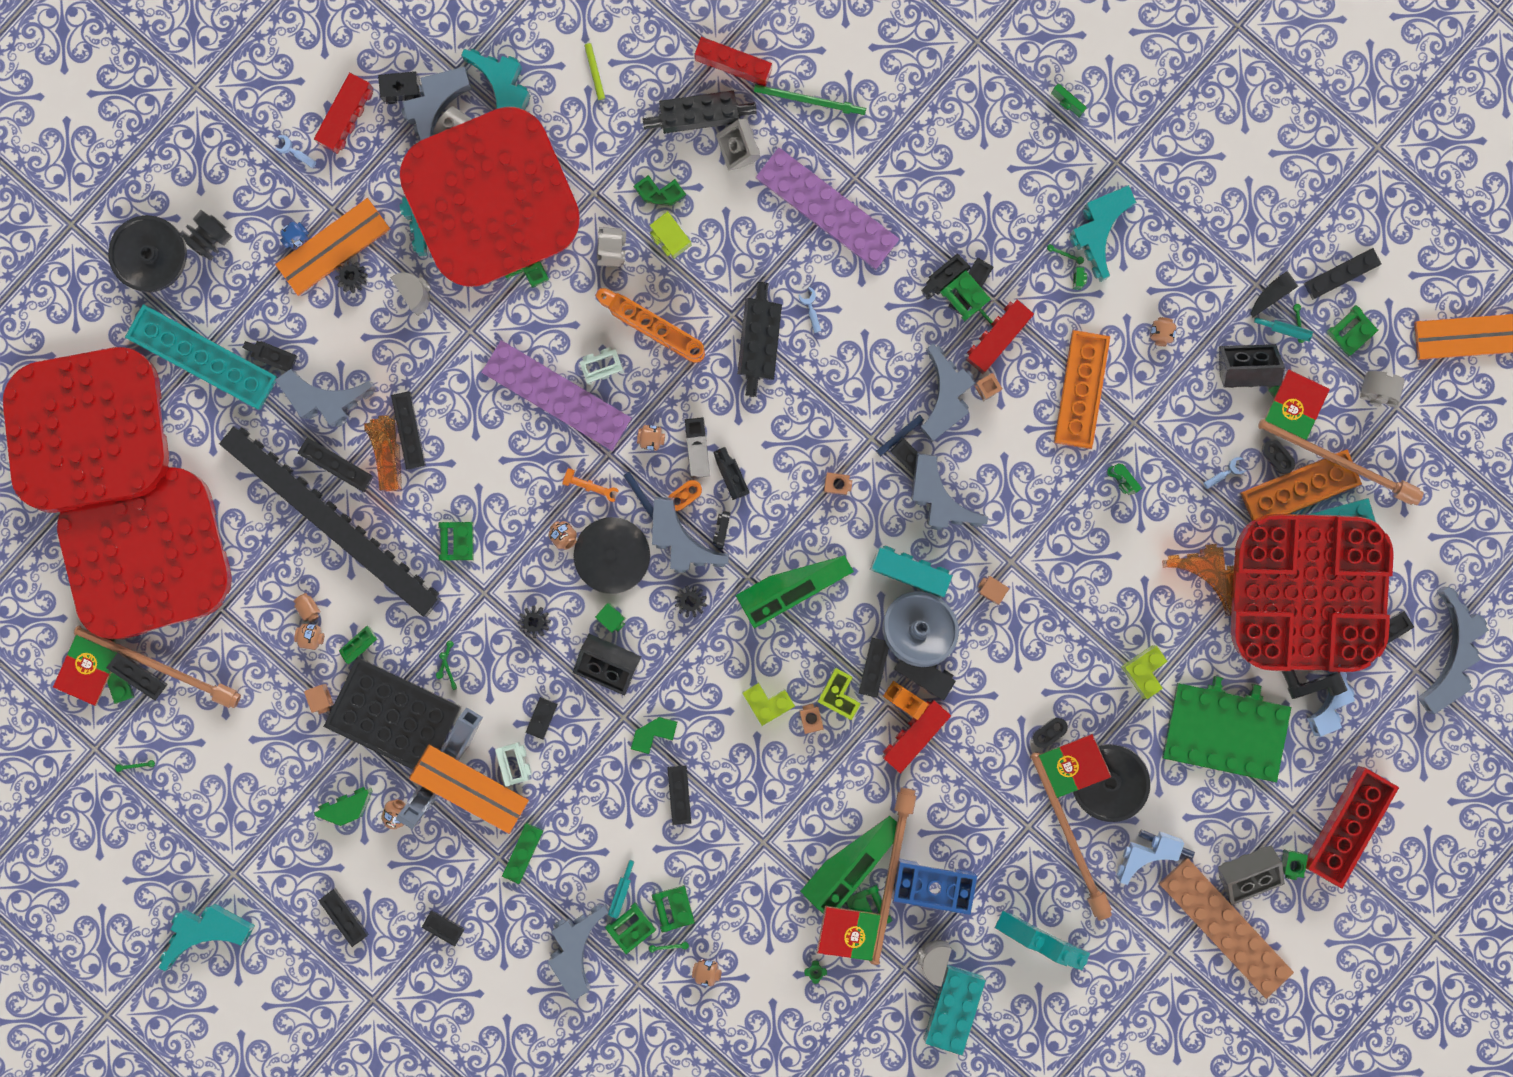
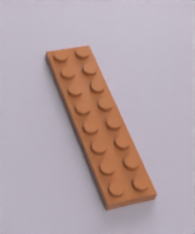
[1159,857,1294,999]

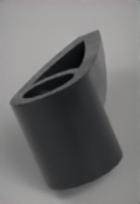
[1250,271,1298,318]

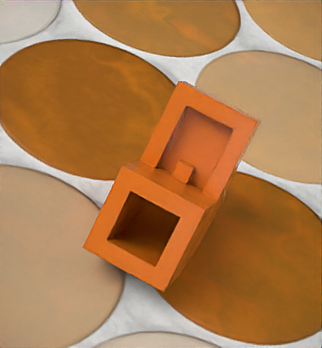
[883,681,928,720]

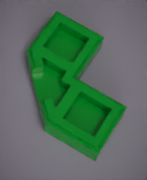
[633,175,686,207]
[505,262,549,288]
[631,717,678,754]

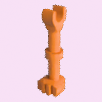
[562,468,619,502]

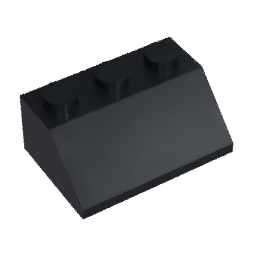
[1219,344,1285,388]
[572,633,642,696]

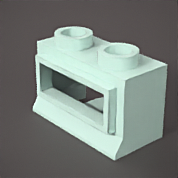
[580,347,624,385]
[495,742,532,787]

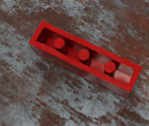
[694,36,772,86]
[314,72,373,154]
[966,299,1034,374]
[882,699,951,774]

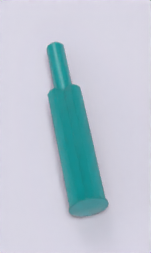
[1254,317,1313,342]
[607,860,634,918]

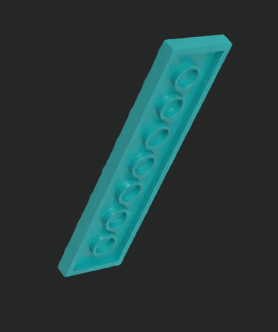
[125,304,278,410]

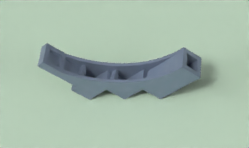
[1417,587,1489,714]
[396,707,483,830]

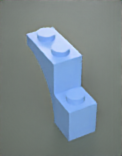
[1307,665,1355,737]
[1117,831,1184,885]

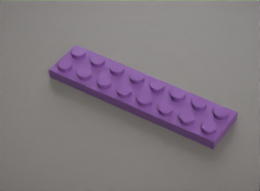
[756,147,899,270]
[481,340,632,451]

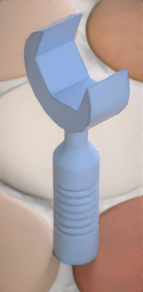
[275,135,316,168]
[799,287,822,333]
[1203,457,1246,489]

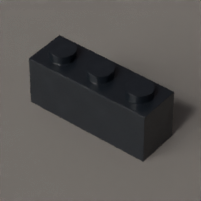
[894,659,956,700]

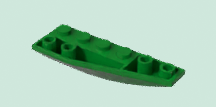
[735,555,854,629]
[800,815,897,914]

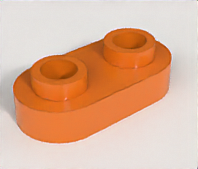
[668,480,702,511]

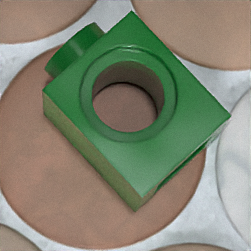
[595,603,626,633]
[1282,849,1308,880]

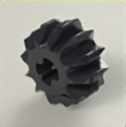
[335,260,368,293]
[675,586,707,617]
[518,606,551,638]

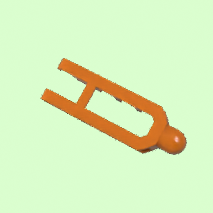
[595,288,705,363]

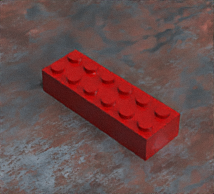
[1306,766,1399,889]

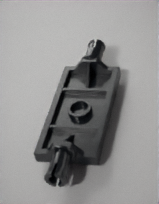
[642,90,757,134]
[737,282,782,397]

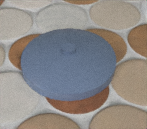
[882,591,959,667]

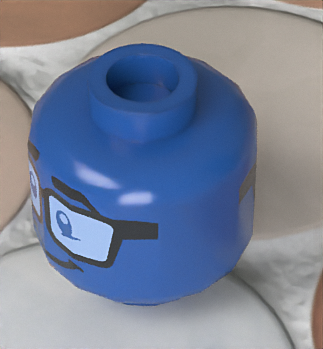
[280,221,309,250]

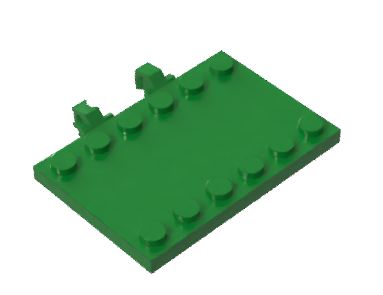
[1162,676,1292,783]

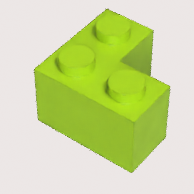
[649,211,692,259]
[1121,645,1168,699]
[817,667,861,720]
[742,682,795,726]

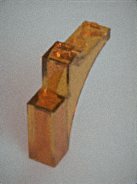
[364,415,402,492]
[1162,544,1234,616]

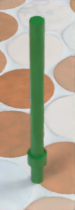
[754,84,867,115]

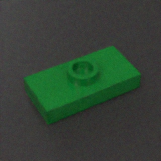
[1051,84,1087,118]
[339,625,377,665]

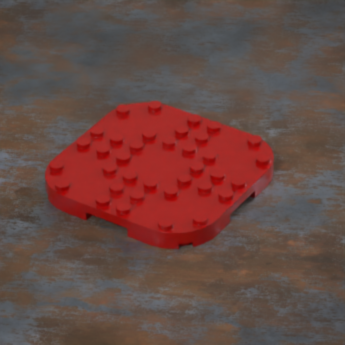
[400,107,580,287]
[3,347,169,513]
[57,467,232,640]
[1231,514,1394,672]

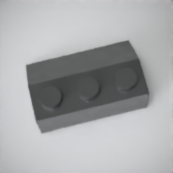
[1218,845,1285,905]

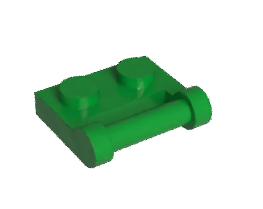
[940,271,991,322]
[1327,305,1379,357]
[1107,463,1142,495]
[438,522,474,561]
[651,885,695,933]
[847,885,893,924]
[605,902,657,955]

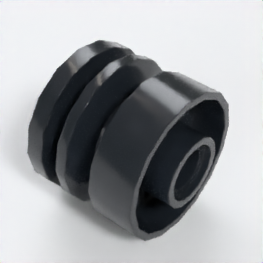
[179,210,233,261]

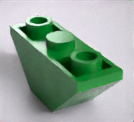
[314,787,373,826]

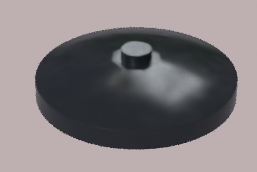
[108,215,187,292]
[573,517,651,594]
[1073,744,1151,822]

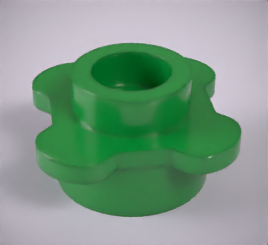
[804,960,827,984]

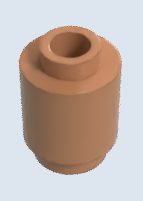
[293,593,321,623]

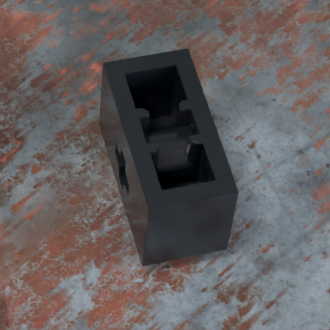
[378,71,421,104]

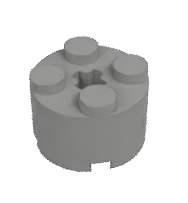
[597,227,626,267]
[1360,371,1405,407]

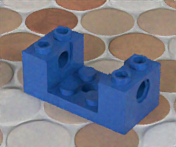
[892,859,977,915]

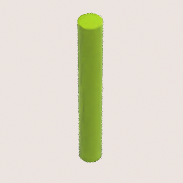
[584,43,605,100]

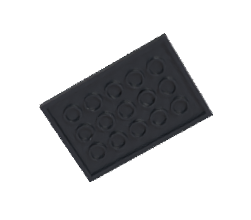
[323,657,462,770]

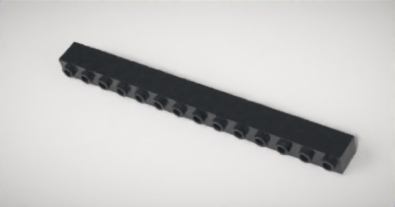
[219,426,442,617]

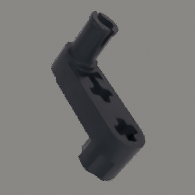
[1282,670,1348,699]

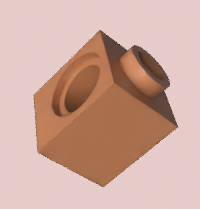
[974,373,1003,402]
[824,472,853,496]
[977,576,1010,605]
[304,684,334,715]
[799,704,824,734]

